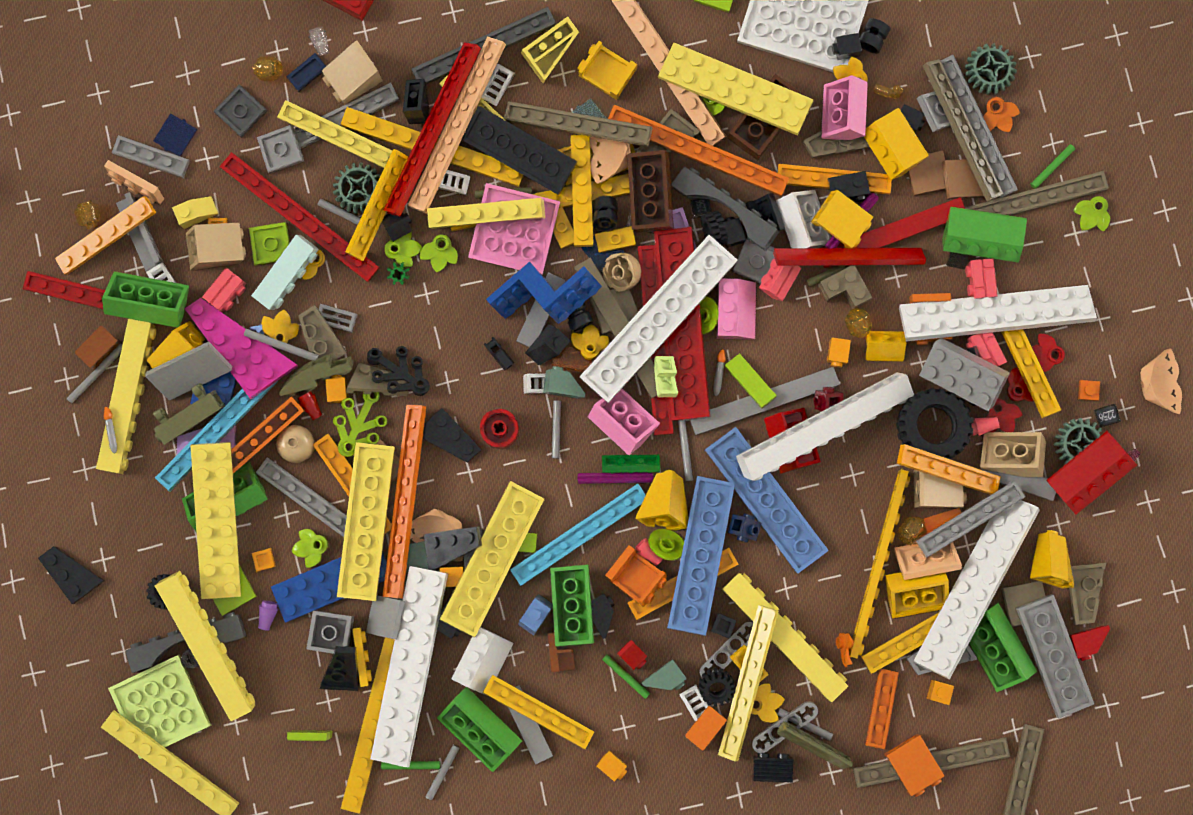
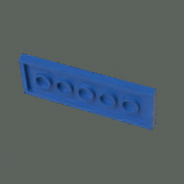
[271,551,387,623]

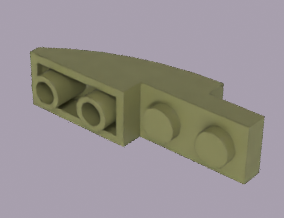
[279,354,353,396]

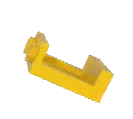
[578,41,637,100]
[811,190,873,249]

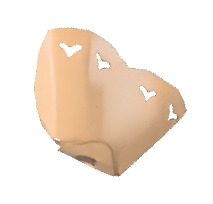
[590,136,631,183]
[1140,348,1182,414]
[410,509,464,561]

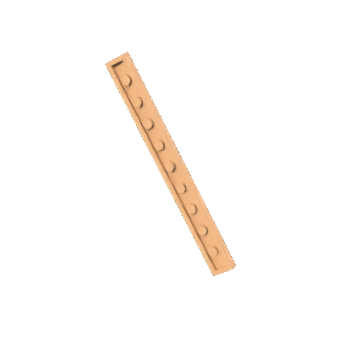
[612,0,727,146]
[408,36,506,214]

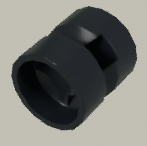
[860,18,891,54]
[593,196,618,232]
[567,303,594,332]

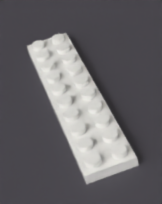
[580,235,738,403]
[899,285,1097,341]
[914,500,1040,679]
[371,566,448,767]

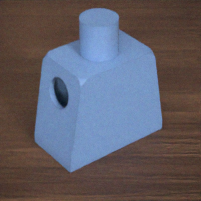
[518,594,553,635]

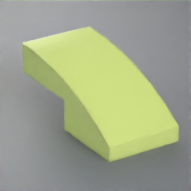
[654,356,678,397]

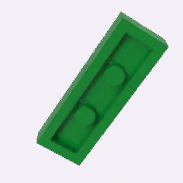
[602,454,660,473]

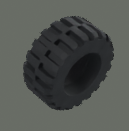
[896,388,974,459]

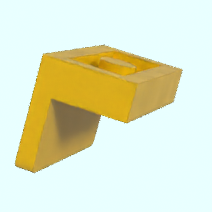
[865,331,906,361]

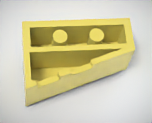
[521,17,579,83]

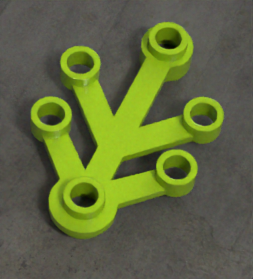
[333,392,387,457]

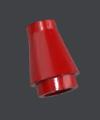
[297,391,323,420]

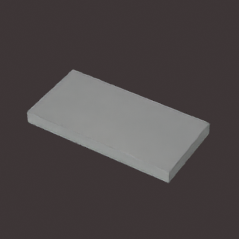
[145,341,232,400]

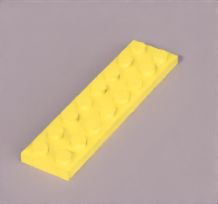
[658,43,813,136]
[190,442,241,599]
[337,442,395,601]
[439,481,544,637]

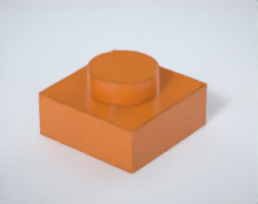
[1078,380,1100,401]

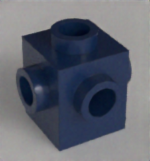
[727,513,762,543]

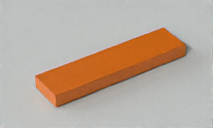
[865,669,899,749]

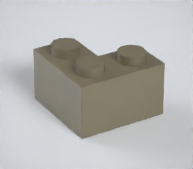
[818,265,872,310]

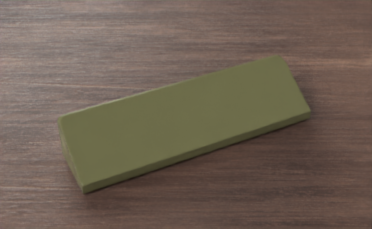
[777,721,853,769]

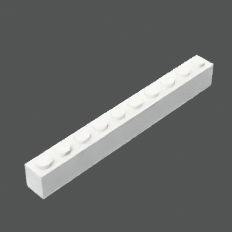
[736,372,914,481]

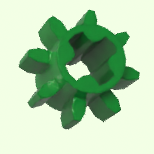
[387,262,410,285]

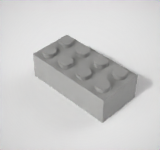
[919,338,1010,411]

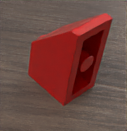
[1069,625,1110,661]
[617,639,647,670]

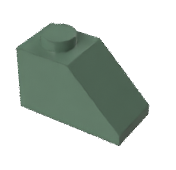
[543,366,585,399]
[641,659,687,691]

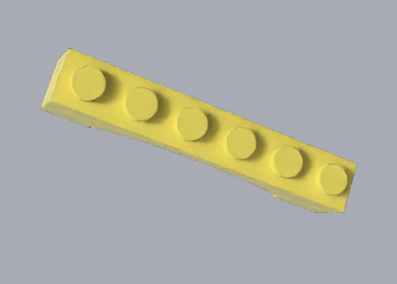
[427,198,545,229]

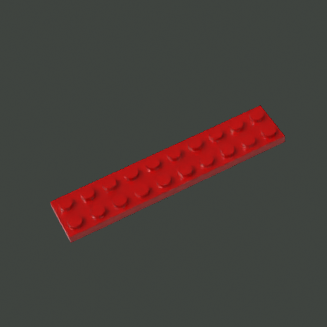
[654,227,710,421]

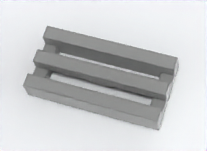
[319,304,357,333]

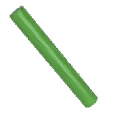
[1030,144,1075,189]
[602,654,650,699]
[381,761,440,770]

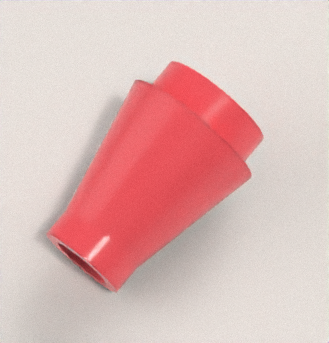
[971,417,1000,437]
[635,538,663,566]

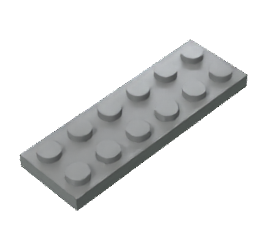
[1016,594,1094,718]

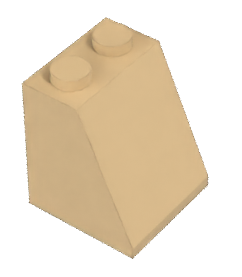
[322,40,382,105]
[186,223,246,270]
[913,470,967,508]

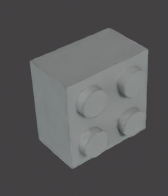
[307,610,354,654]

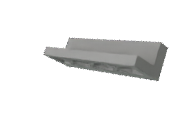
[116,192,164,272]

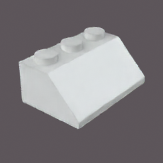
[776,190,831,248]
[452,627,513,695]

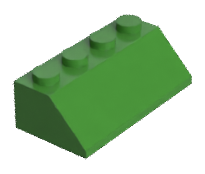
[942,207,1027,263]
[102,271,189,328]
[182,462,268,532]
[550,565,594,647]
[969,603,1037,692]
[437,687,522,772]

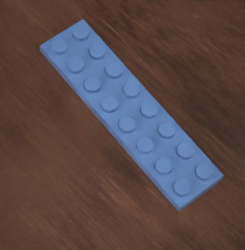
[705,427,829,574]
[667,476,735,636]

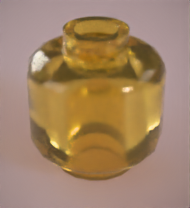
[253,56,283,81]
[74,200,102,229]
[845,308,872,338]
[898,516,927,545]

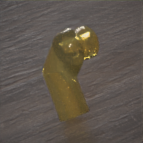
[874,84,903,99]

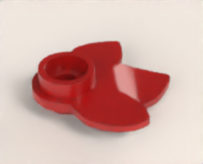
[1032,334,1065,372]
[1007,367,1033,402]
[986,399,1022,432]

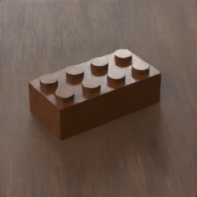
[728,74,803,161]
[627,150,674,233]

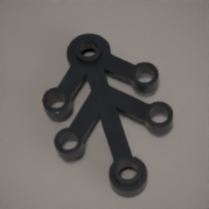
[367,346,430,396]

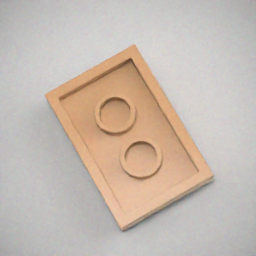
[104,160,164,205]
[894,542,962,580]

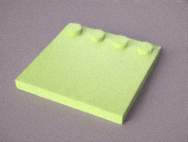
[108,655,211,759]

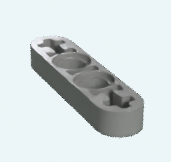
[699,622,753,679]
[752,701,818,753]

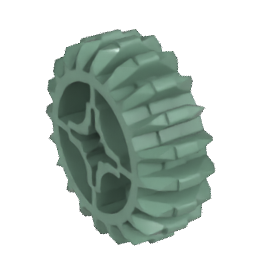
[965,43,1017,95]
[333,162,381,214]
[1054,418,1103,465]

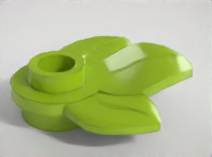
[1073,196,1110,231]
[384,232,422,267]
[420,235,458,272]
[292,529,328,568]

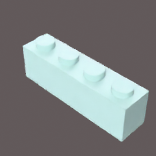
[251,235,319,310]

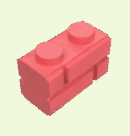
[759,258,801,301]
[965,259,998,299]
[202,268,246,313]
[966,332,1007,367]

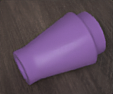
[258,600,278,630]

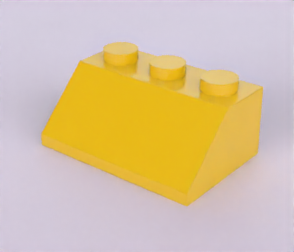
[863,108,929,180]
[885,572,949,618]

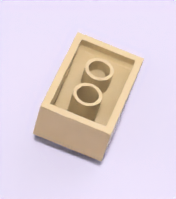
[980,432,1046,477]

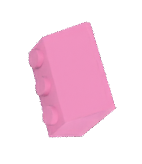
[821,75,867,140]
[717,278,756,339]
[588,389,660,456]

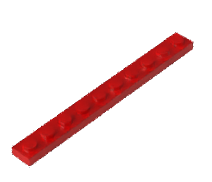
[383,42,481,217]
[220,152,380,282]
[638,245,674,436]

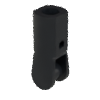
[484,337,515,371]

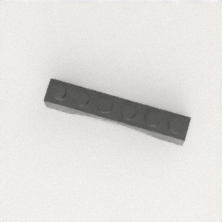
[671,166,779,251]
[125,612,247,673]

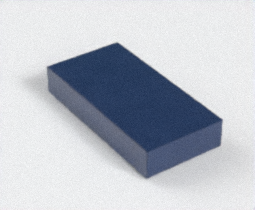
[286,53,326,92]

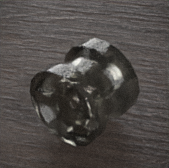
[181,649,199,669]

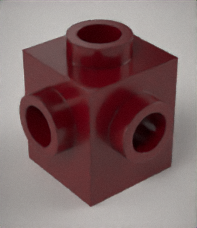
[813,387,843,411]

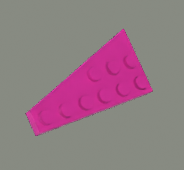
[185,298,298,400]

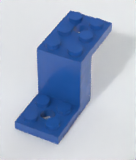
[486,261,602,324]

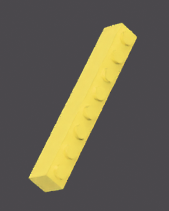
[96,319,156,474]
[155,571,255,721]
[722,573,848,702]

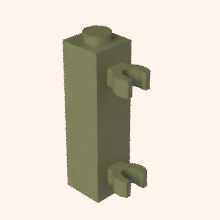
[153,383,225,445]

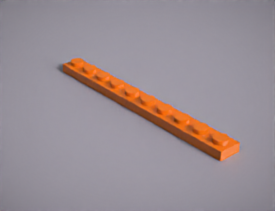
[608,105,789,197]
[383,405,426,599]

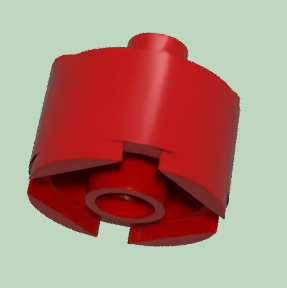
[480,409,519,449]

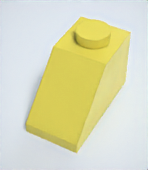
[172,196,219,229]

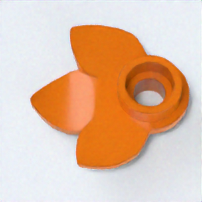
[983,97,1020,132]
[836,633,854,668]

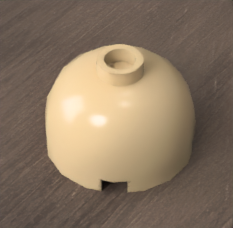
[602,253,642,292]
[276,425,315,463]

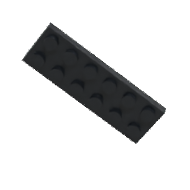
[461,106,578,195]

